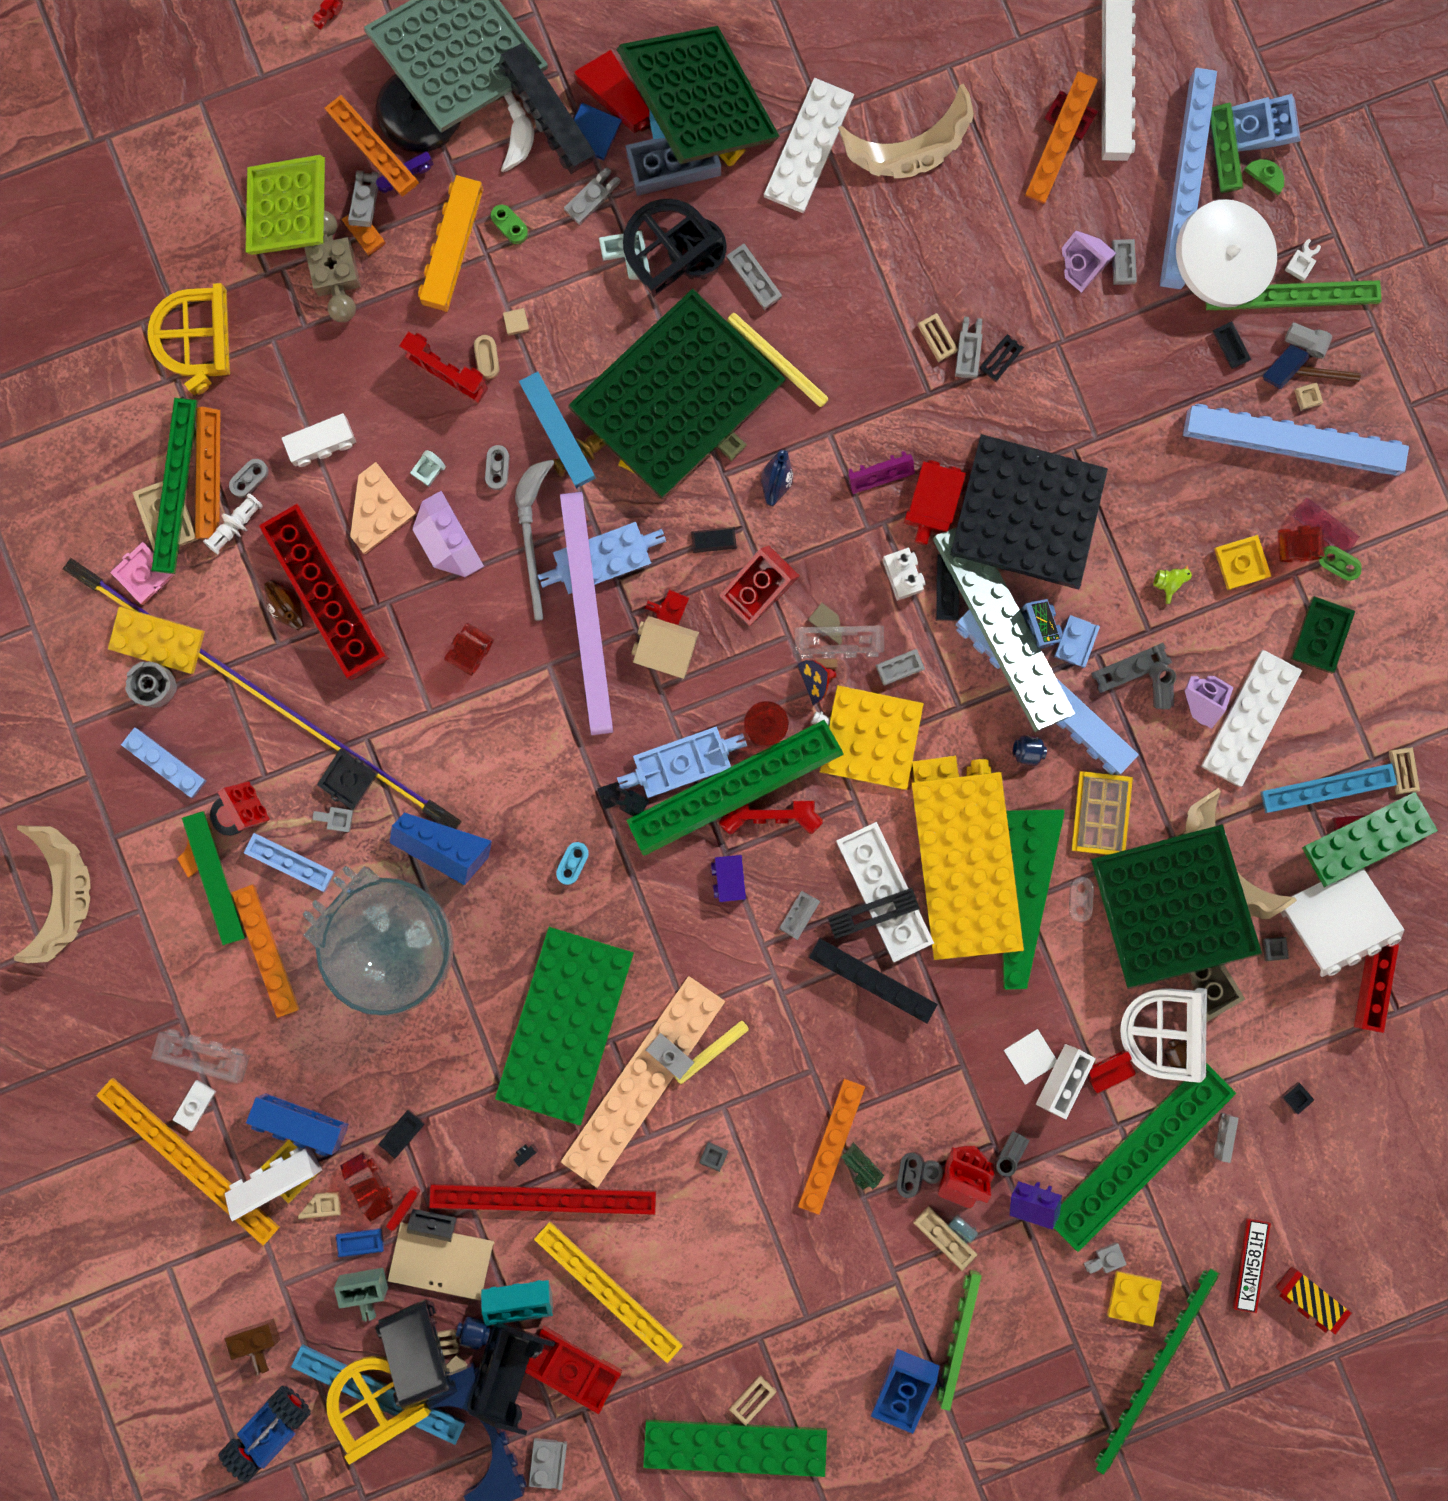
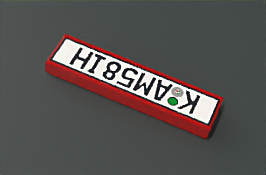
[1233,1218,1271,1313]

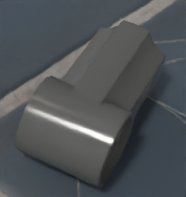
[1149,662,1176,710]
[993,1131,1030,1177]

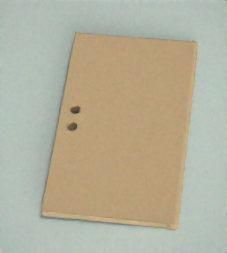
[388,1222,494,1300]

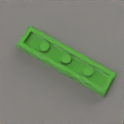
[1210,102,1244,194]

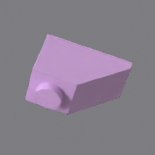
[1062,231,1116,293]
[1185,676,1233,729]

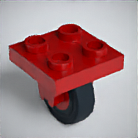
[210,781,270,836]

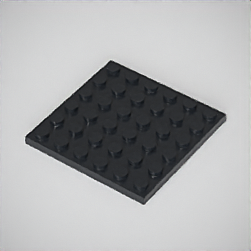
[950,434,1108,590]

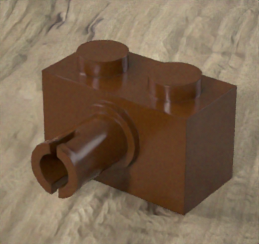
[224,1318,280,1376]

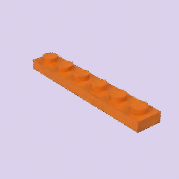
[1025,71,1098,204]
[324,95,419,197]
[195,407,220,540]
[231,884,300,1018]
[798,1078,865,1215]

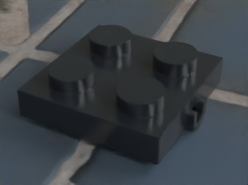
[317,748,379,810]

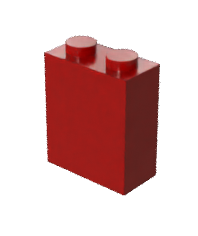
[909,460,966,527]

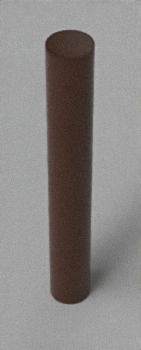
[1294,366,1361,382]

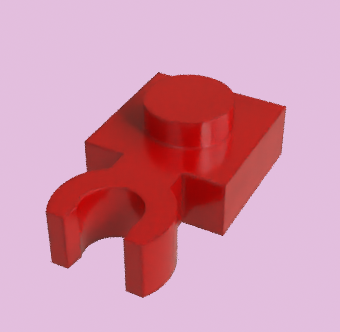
[311,0,343,30]

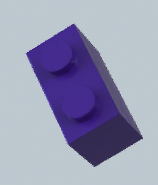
[711,855,746,902]

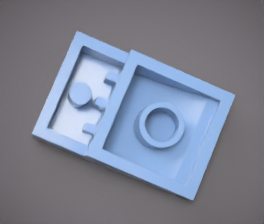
[1232,94,1301,151]

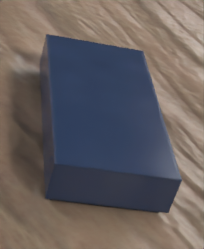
[1263,344,1309,389]

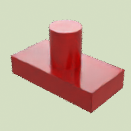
[903,511,950,545]

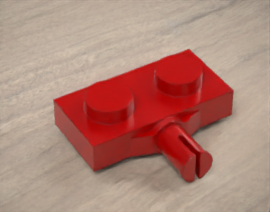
[644,589,689,625]

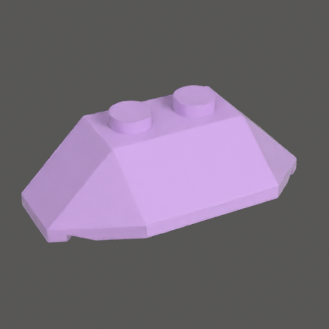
[412,491,484,577]

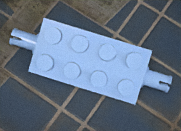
[538,522,666,594]
[617,726,747,798]

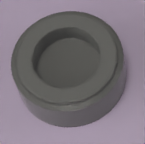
[922,1160,943,1184]

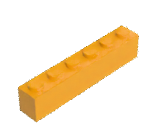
[418,175,484,312]

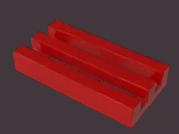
[386,1185,421,1231]

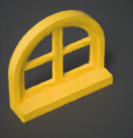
[148,283,230,377]
[326,1356,431,1465]

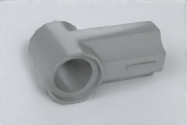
[1285,322,1333,358]

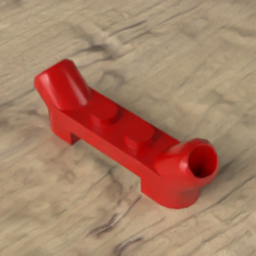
[719,801,823,835]

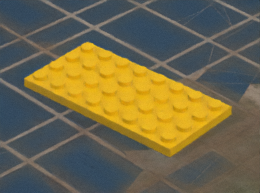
[912,772,1024,960]

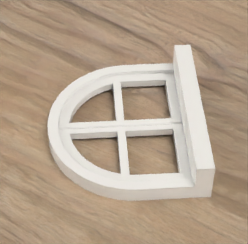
[1120,988,1207,1083]

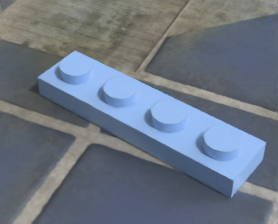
[121,727,207,798]
[244,833,335,892]

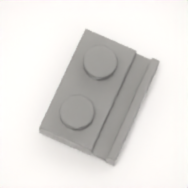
[1214,1113,1239,1163]
[529,1438,567,1490]

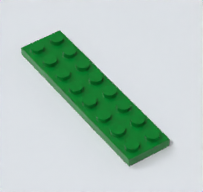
[643,1419,827,1477]

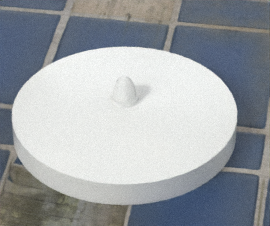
[1176,200,1277,307]

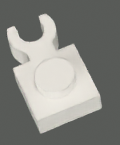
[1285,239,1321,281]

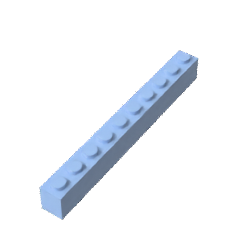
[1160,68,1217,289]
[1183,404,1409,476]
[955,609,1139,775]

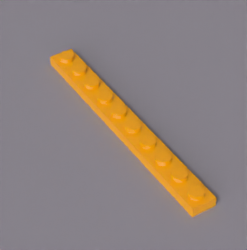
[96,1078,280,1246]

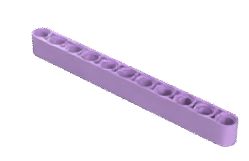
[560,492,613,736]

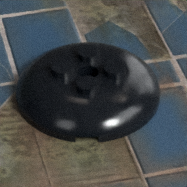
[376,74,461,153]

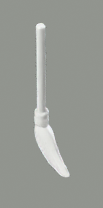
[501,91,534,172]

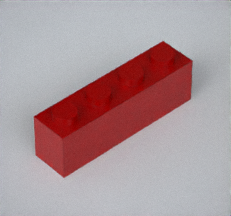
[1354,944,1399,1033]

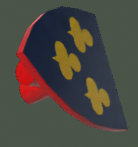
[798,659,836,705]

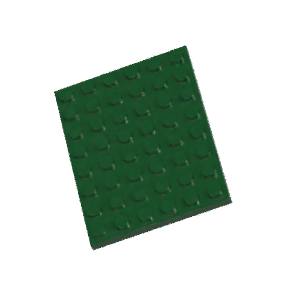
[568,288,786,499]

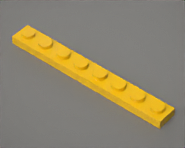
[534,1221,683,1363]

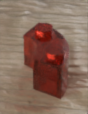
[340,1152,394,1222]

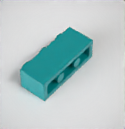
[481,1280,553,1326]

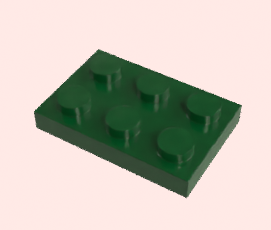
[1290,596,1356,674]

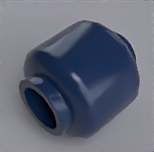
[1012,735,1047,766]
[455,1317,490,1350]

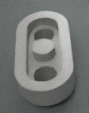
[485,445,510,490]
[229,459,269,498]

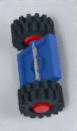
[218,1385,311,1483]

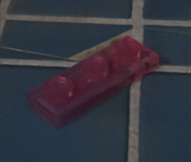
[1292,497,1360,553]

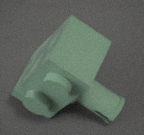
[334,1268,388,1321]

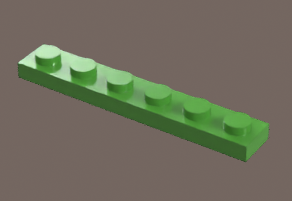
[936,1270,981,1411]

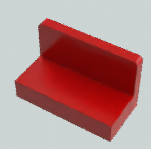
[1087,1050,1136,1093]

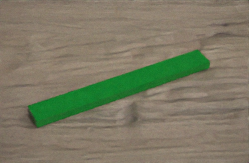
[151,398,198,574]

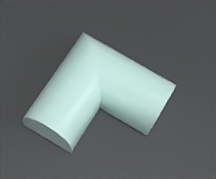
[599,230,650,280]

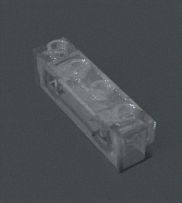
[794,626,884,659]
[151,1029,250,1084]

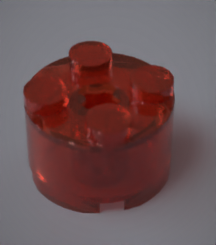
[1277,525,1325,563]
[444,623,494,676]
[744,701,789,748]

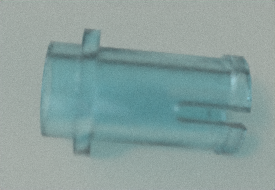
[948,1214,978,1243]

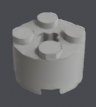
[125,662,177,708]

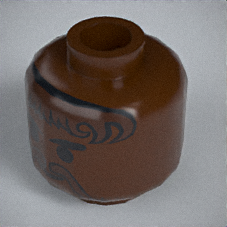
[1164,1039,1187,1068]

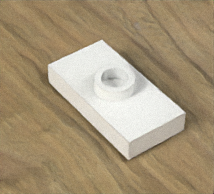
[173,1080,216,1131]

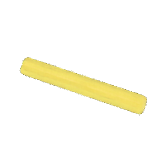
[674,1021,749,1084]

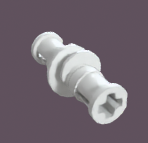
[203,493,263,555]

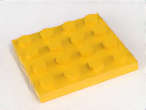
[819,685,924,790]

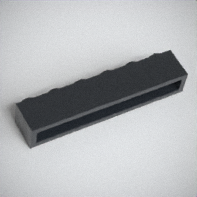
[499,42,596,174]
[808,938,938,1024]

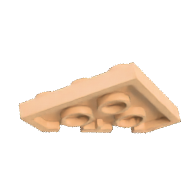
[350,462,417,554]

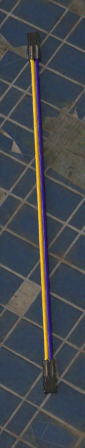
[63,557,462,829]

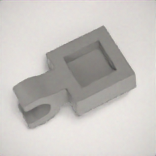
[312,807,354,832]
[1084,1242,1127,1274]

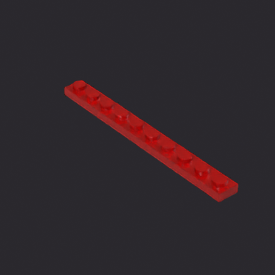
[429,1184,656,1215]

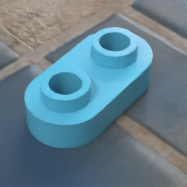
[556,842,589,885]

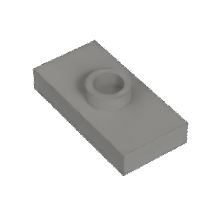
[1111,239,1137,285]
[875,649,925,686]
[779,891,820,940]
[646,1032,694,1080]

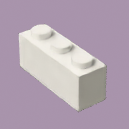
[282,413,356,467]
[1036,1044,1096,1119]

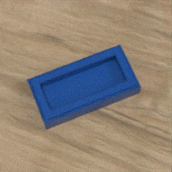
[336,1228,384,1257]

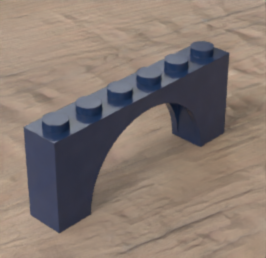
[427,1362,527,1501]

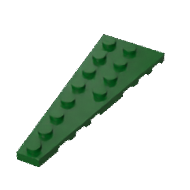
[1002,809,1065,989]

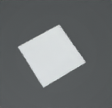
[1004,1029,1057,1085]

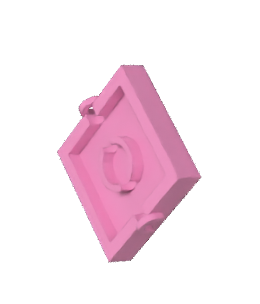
[110,542,175,605]

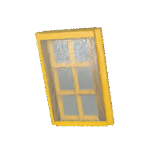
[1071,771,1133,855]

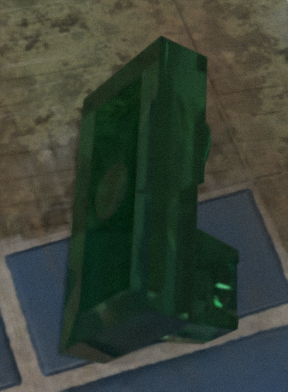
[841,1142,884,1190]

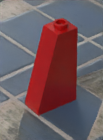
[574,50,651,133]

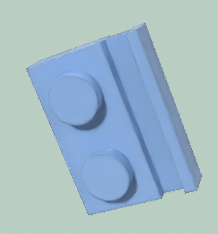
[1054,615,1100,668]

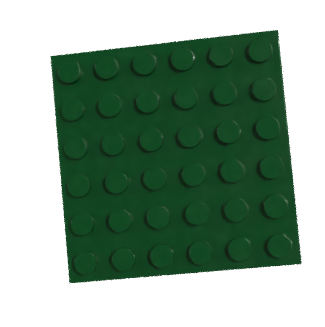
[616,26,780,164]
[1091,824,1262,989]

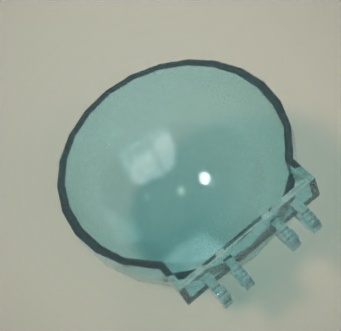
[303,865,454,1016]

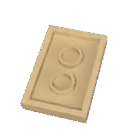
[132,481,198,551]

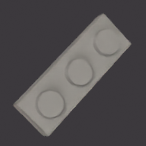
[726,244,782,310]

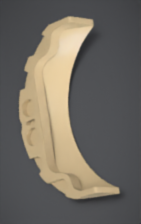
[838,84,974,178]
[1183,788,1297,919]
[14,825,91,963]

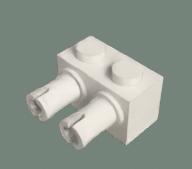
[882,548,926,601]

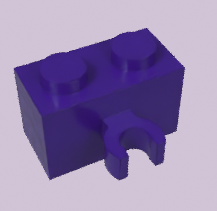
[1009,1181,1062,1230]

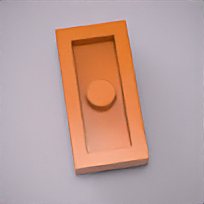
[341,214,386,256]

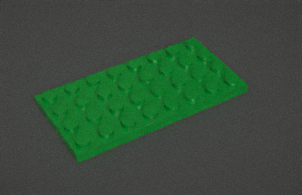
[495,927,634,1126]

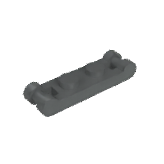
[1091,642,1172,693]

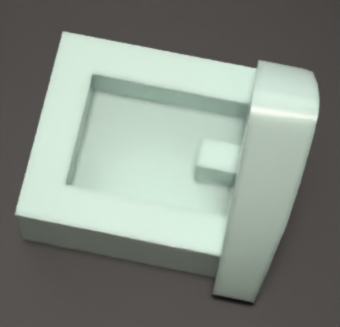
[410,450,446,487]

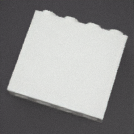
[1280,869,1404,977]

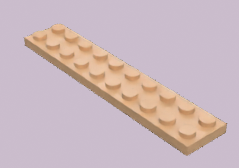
[561,976,725,1188]

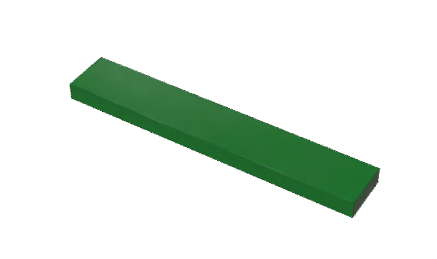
[182,811,245,945]

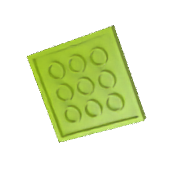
[246,155,325,255]

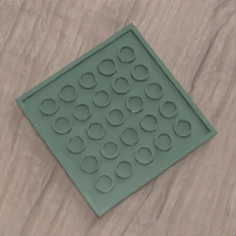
[364,0,548,132]

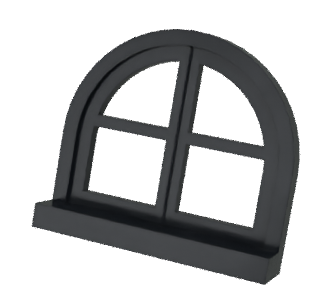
[623,199,723,298]

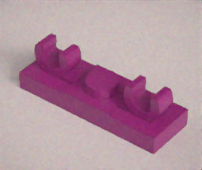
[848,451,915,494]

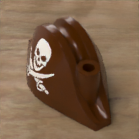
[264,580,304,630]

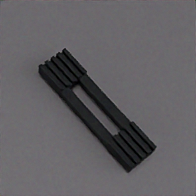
[828,888,920,939]

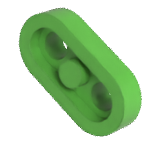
[491,205,528,244]
[1319,546,1362,581]

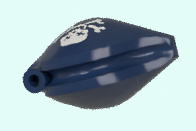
[761,450,793,506]

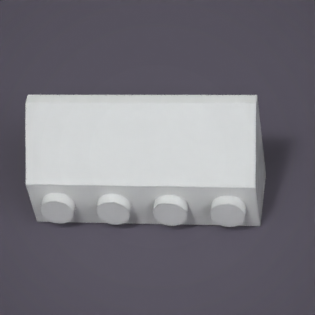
[225,1147,322,1221]

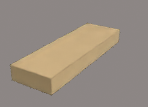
[913,1206,977,1271]

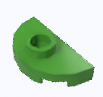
[1244,159,1284,196]

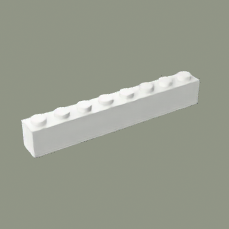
[1102,0,1136,161]

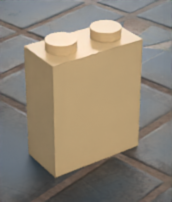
[632,616,699,679]

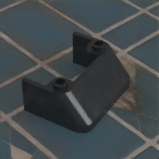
[467,1323,555,1435]

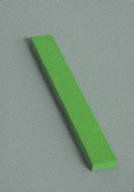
[1206,280,1382,311]

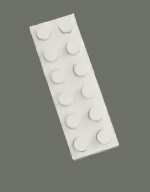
[764,78,854,214]
[1200,650,1302,787]
[836,822,934,962]

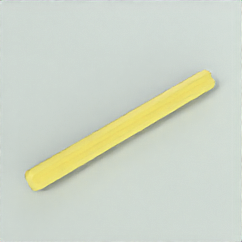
[727,313,828,407]

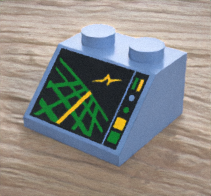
[1020,599,1063,649]

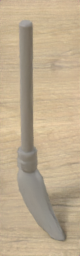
[515,460,554,621]

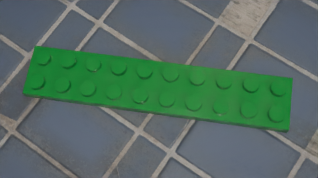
[626,720,844,856]
[1054,1063,1237,1252]
[1095,1268,1221,1475]

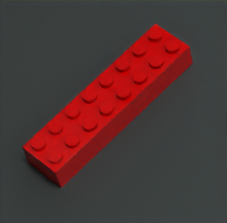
[259,504,389,681]

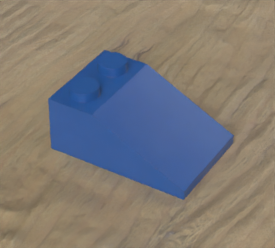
[871,1349,939,1434]

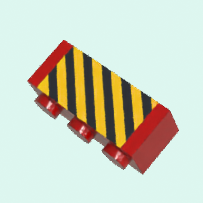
[1275,1266,1352,1335]

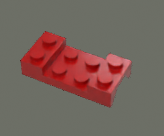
[399,331,488,403]
[525,1325,622,1414]

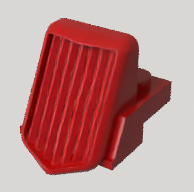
[938,1146,994,1208]

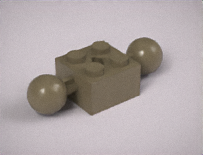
[304,211,361,323]

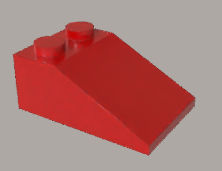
[719,545,800,626]

